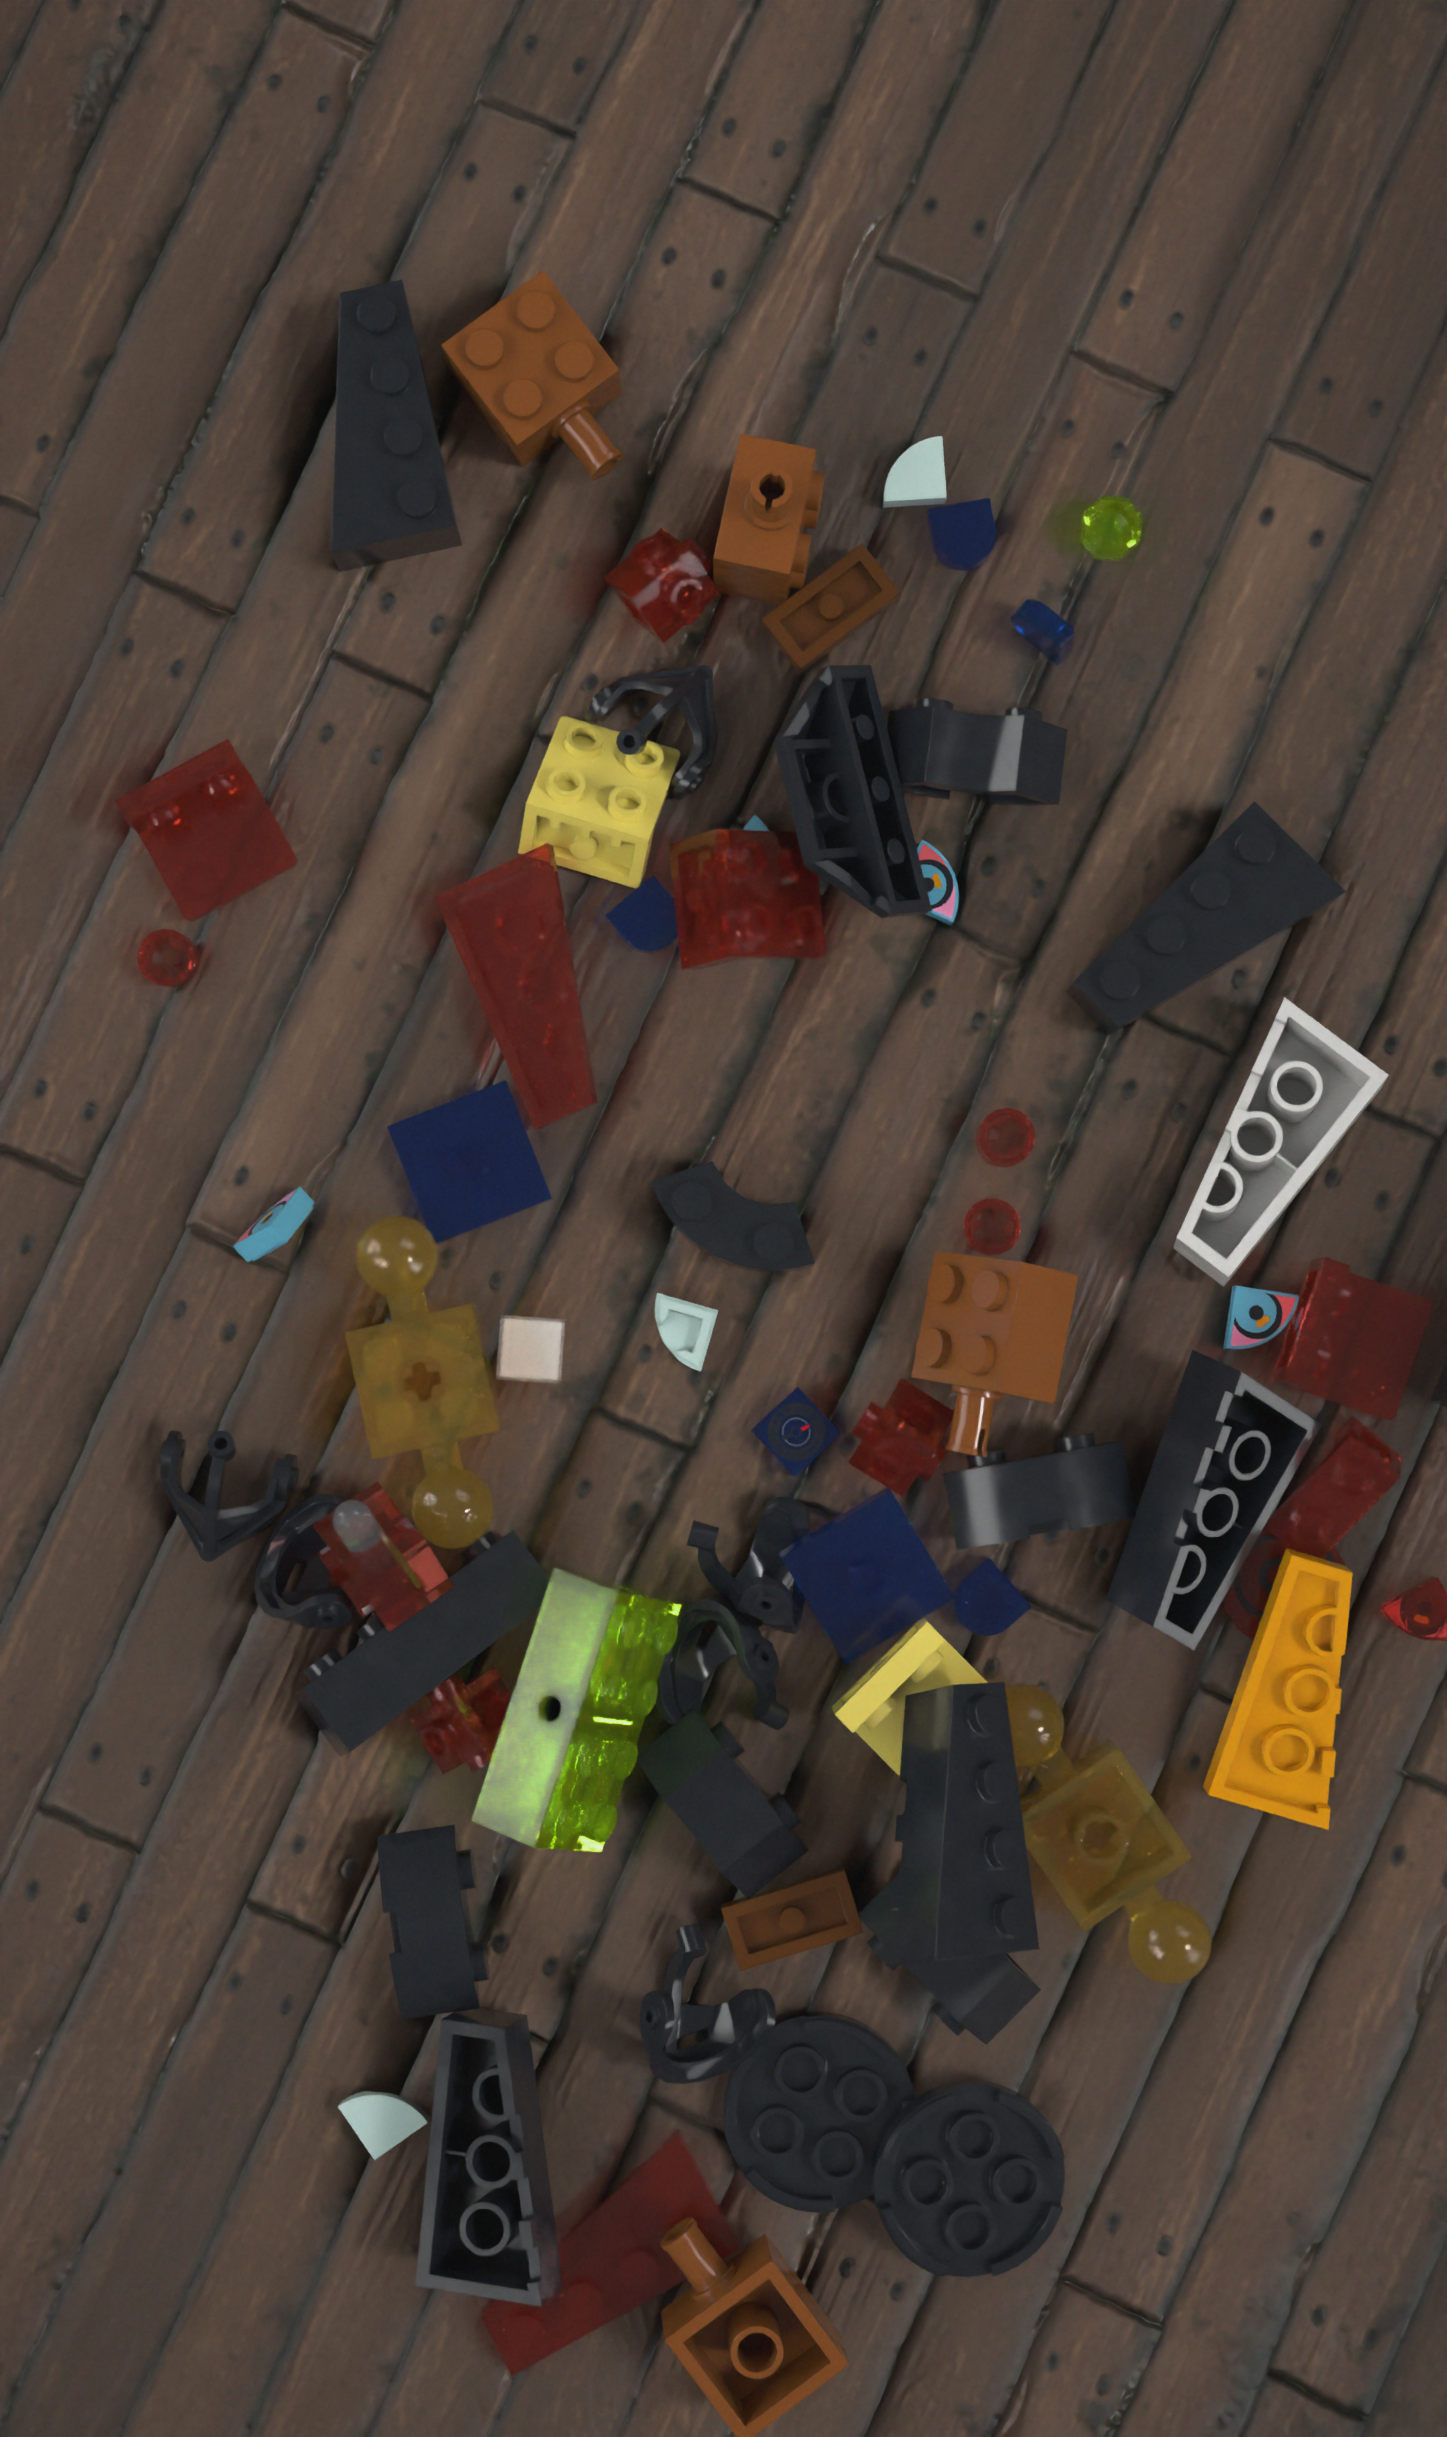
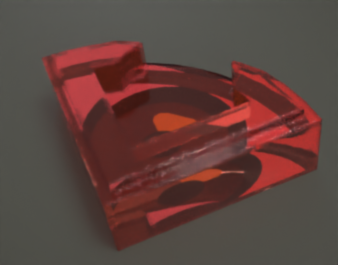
[1378,1576,1447,1641]

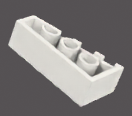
[1173,997,1389,1287]

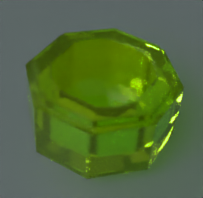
[1080,495,1143,561]

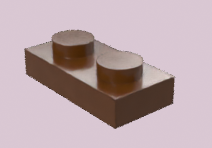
[761,543,901,674]
[721,1866,864,1971]

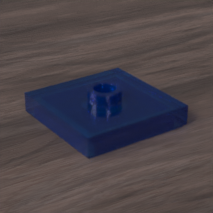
[387,1080,553,1246]
[779,1486,955,1664]

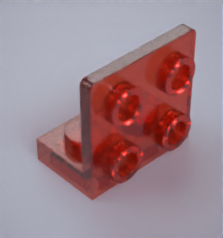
[115,739,298,922]
[668,829,826,970]
[1271,1257,1433,1420]

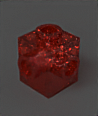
[604,528,720,644]
[848,1378,954,1497]
[410,1667,528,1775]

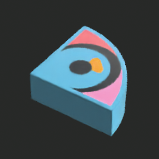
[917,840,959,926]
[233,1187,315,1262]
[1223,1285,1299,1350]

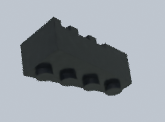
[331,280,462,572]
[1065,801,1346,1035]
[1106,1350,1322,1650]
[294,1530,559,1757]
[886,1682,1040,1967]
[415,2008,564,2307]

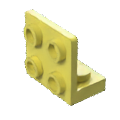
[518,716,680,889]
[832,1616,1011,1776]

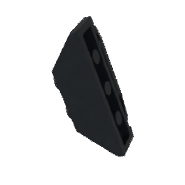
[774,665,932,918]

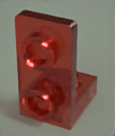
[1267,1415,1401,1559]

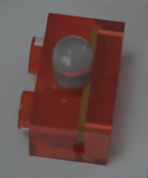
[313,1482,454,1632]

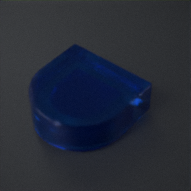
[927,498,996,571]
[1010,599,1075,666]
[605,875,681,954]
[953,1557,1031,1636]

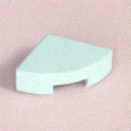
[883,436,947,508]
[655,1293,718,1372]
[338,2091,430,2160]

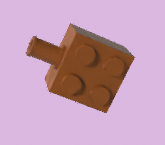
[441,270,624,481]
[713,433,825,605]
[911,1251,1079,1457]
[660,2217,849,2437]

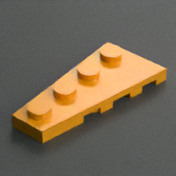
[1203,1548,1353,1830]

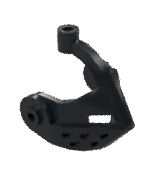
[584,665,718,801]
[159,1430,300,1562]
[255,1494,411,1629]
[687,1497,810,1634]
[653,1594,789,1730]
[640,1924,776,2084]

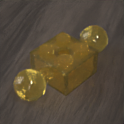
[345,1215,505,1549]
[1005,1683,1211,1985]

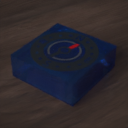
[751,1387,841,1477]

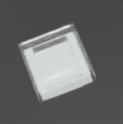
[496,1315,566,1383]

